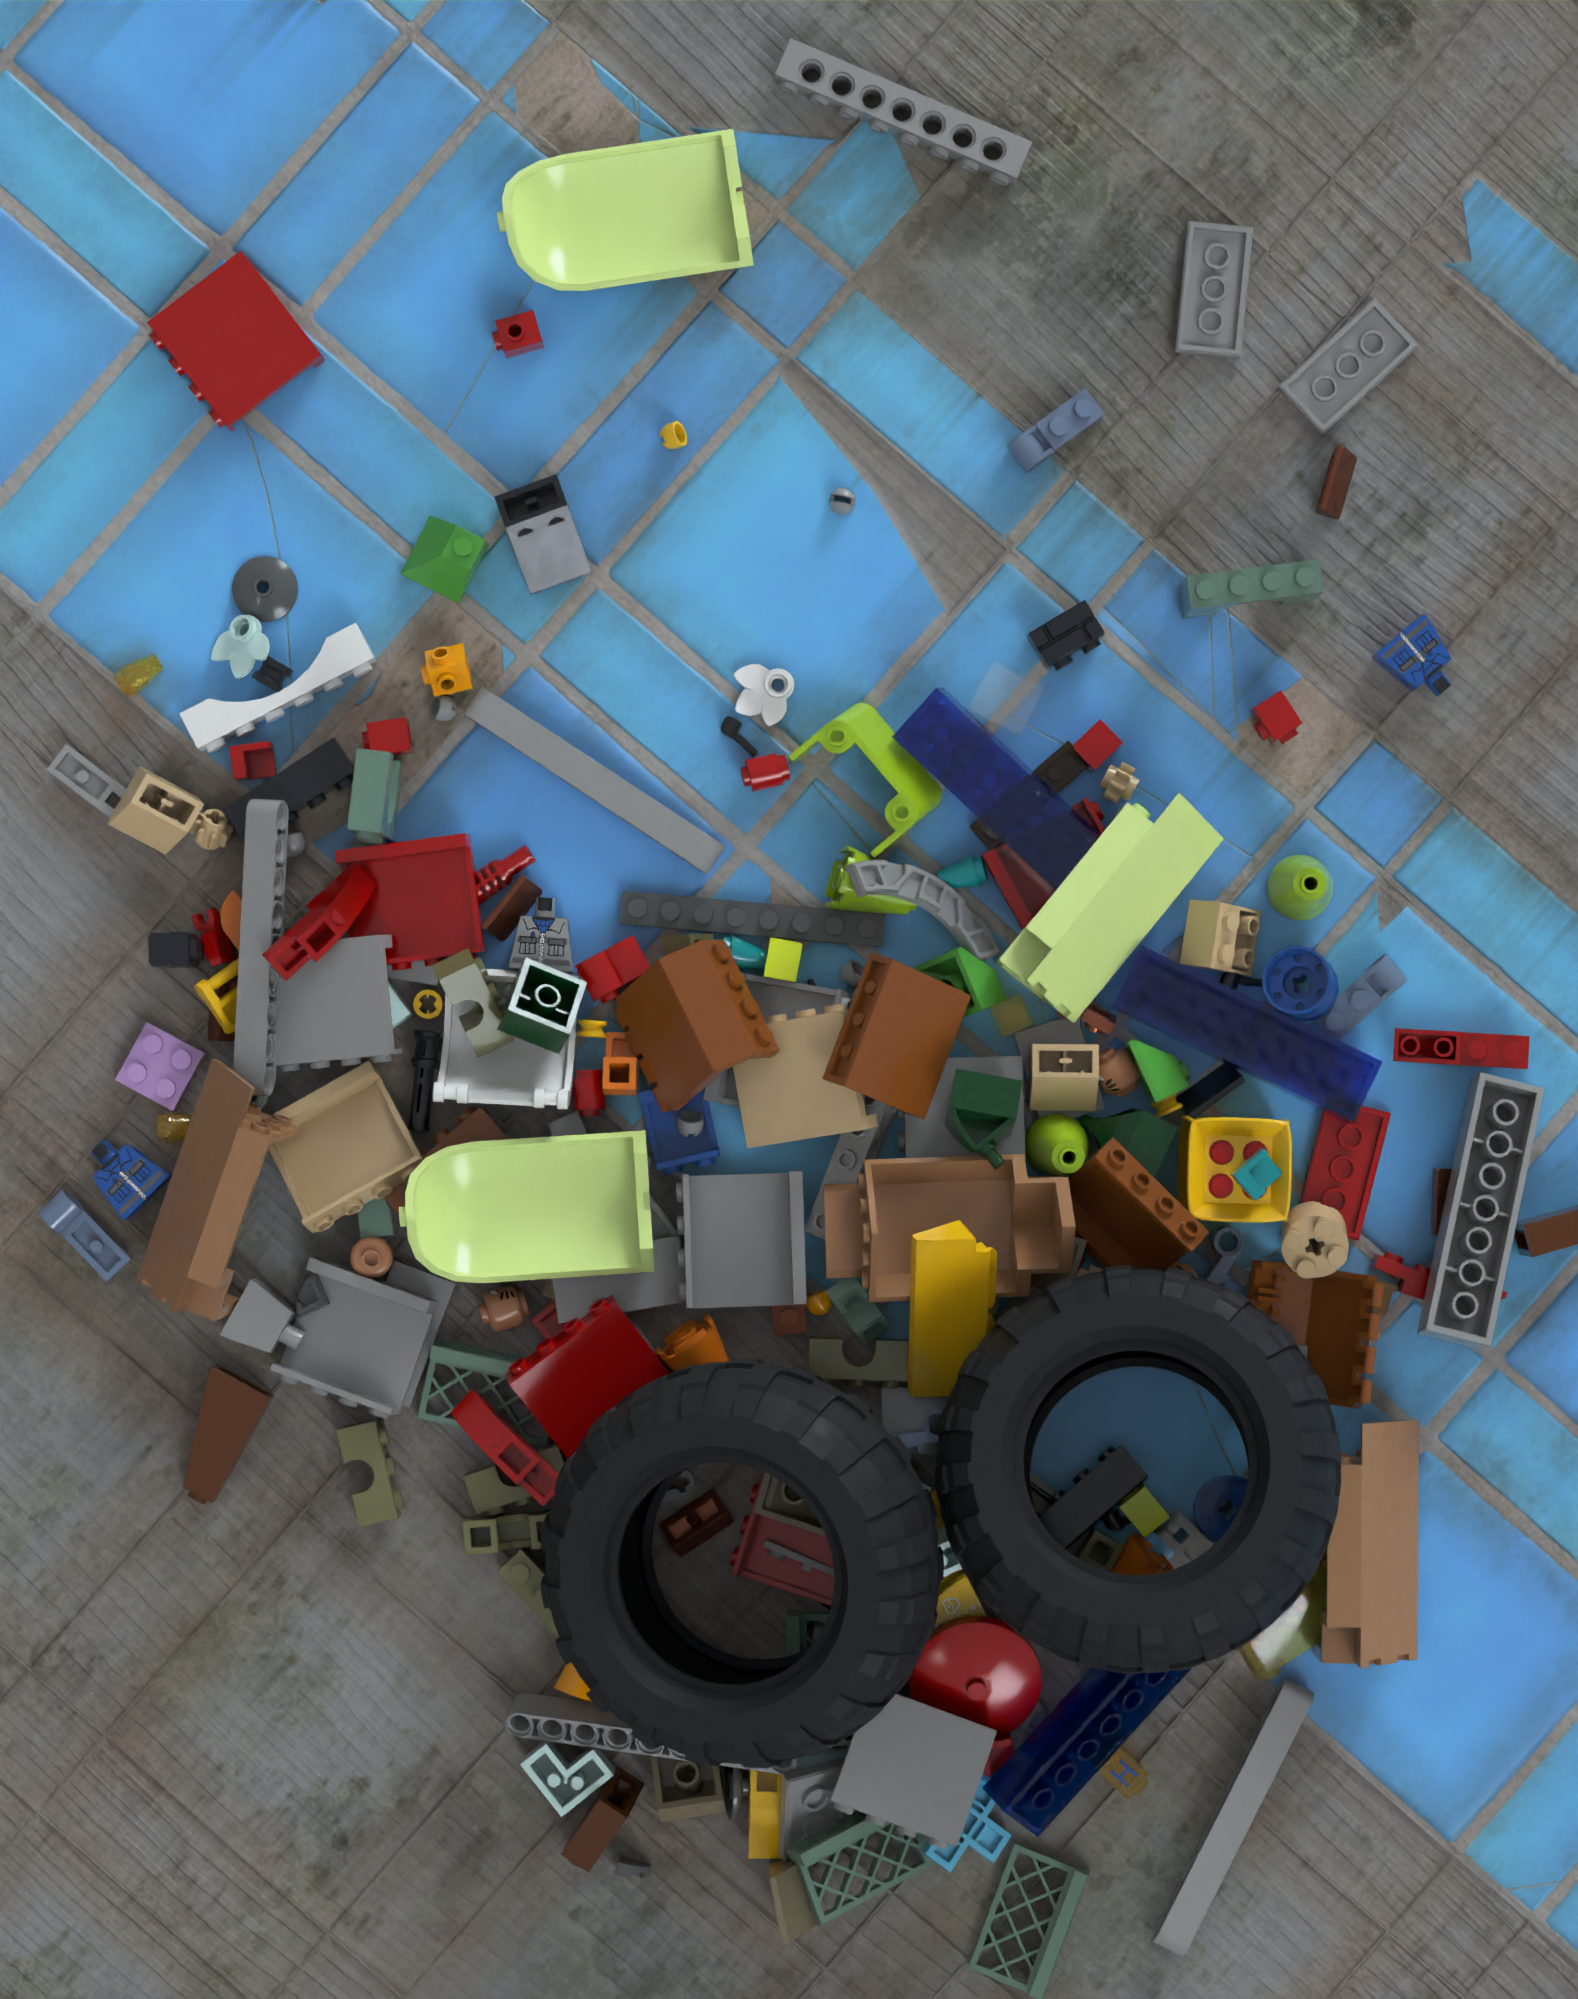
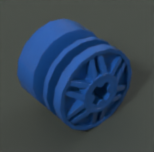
[1262,945,1339,1022]
[1193,1475,1248,1542]

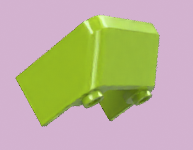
[788,703,942,860]

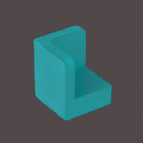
[1230,1148,1282,1201]

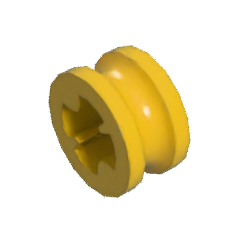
[413,989,443,1019]
[576,1019,607,1038]
[1150,1093,1183,1118]

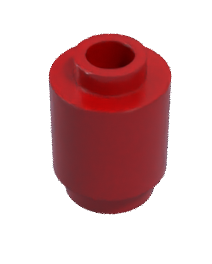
[740,753,790,792]
[573,1070,606,1116]

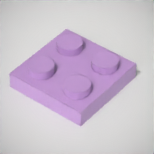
[115,1022,206,1111]

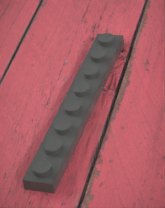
[620,891,885,947]

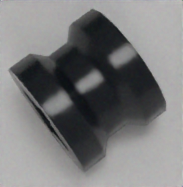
[252,656,293,692]

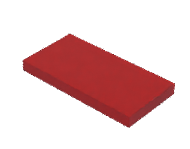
[1298,1097,1391,1241]

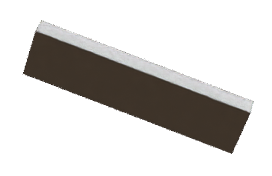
[969,740,1089,851]

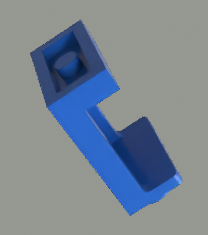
[638,1088,721,1175]

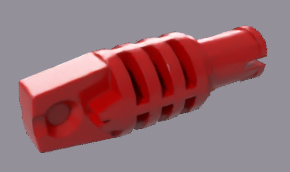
[475,845,536,905]

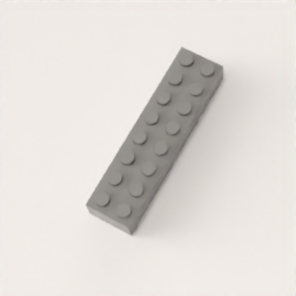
[1417,1072,1545,1350]

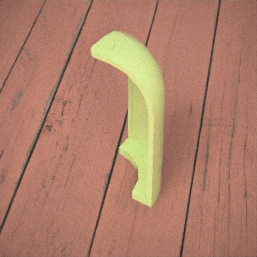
[497,129,754,291]
[399,1130,655,1283]

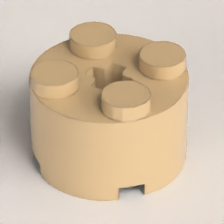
[1280,1201,1349,1279]

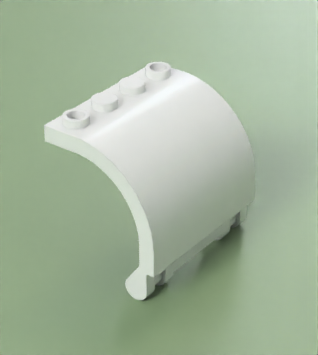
[433,969,579,1110]

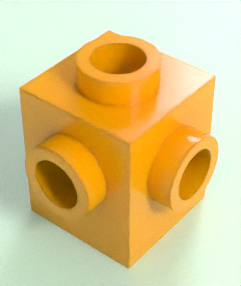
[421,643,473,697]

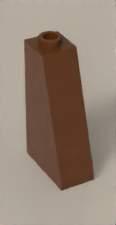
[1514,1205,1578,1257]
[183,1364,274,1504]

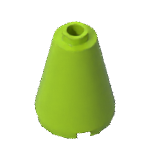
[825,845,917,915]
[1267,855,1333,921]
[1025,1113,1089,1177]

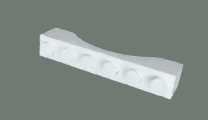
[179,623,377,753]

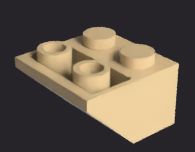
[107,766,204,855]
[1180,899,1261,976]
[1029,1044,1099,1111]

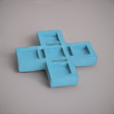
[921,1772,1012,1873]

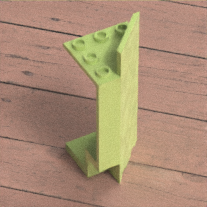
[995,792,1224,1024]

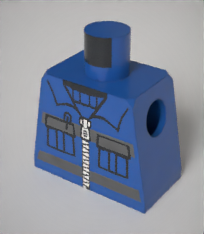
[1372,613,1452,697]
[91,1140,172,1221]

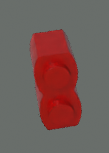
[575,935,650,1004]

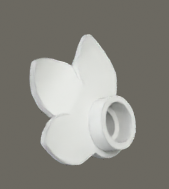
[734,664,794,726]

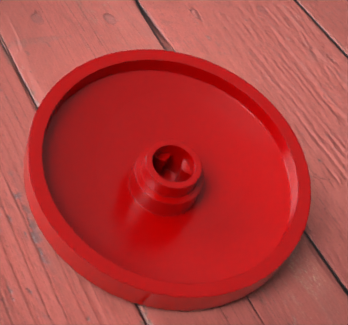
[908,1616,1042,1737]

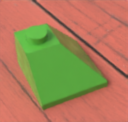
[400,516,489,604]
[913,947,1007,1018]
[1122,1039,1191,1103]

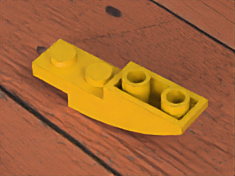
[748,1770,782,1859]

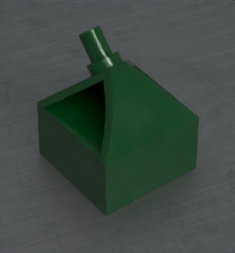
[497,957,587,1054]
[945,1069,1022,1169]
[1079,1108,1179,1178]

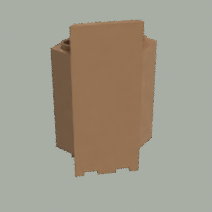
[136,1058,300,1321]
[823,1154,1076,1302]
[1313,1419,1419,1669]

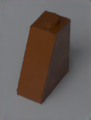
[561,1766,644,1873]

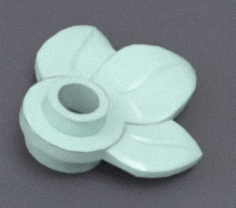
[211,615,270,679]

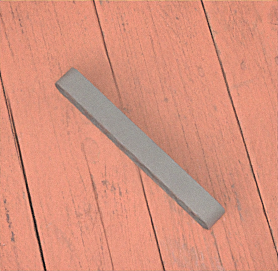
[463,686,725,874]
[233,799,289,1096]
[1151,1677,1314,1957]
[505,1693,798,1774]

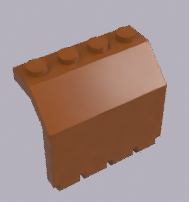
[613,939,780,1112]
[1247,1260,1384,1409]

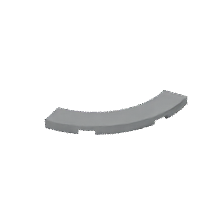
[845,860,1001,961]

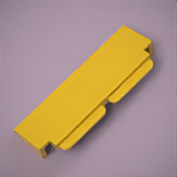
[907,1220,997,1397]

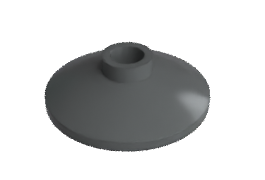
[232,556,298,622]
[724,1766,750,1820]

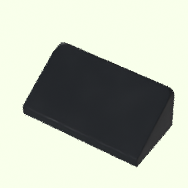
[1176,1062,1245,1119]

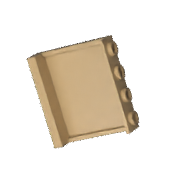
[733,1003,878,1148]
[268,1061,424,1233]

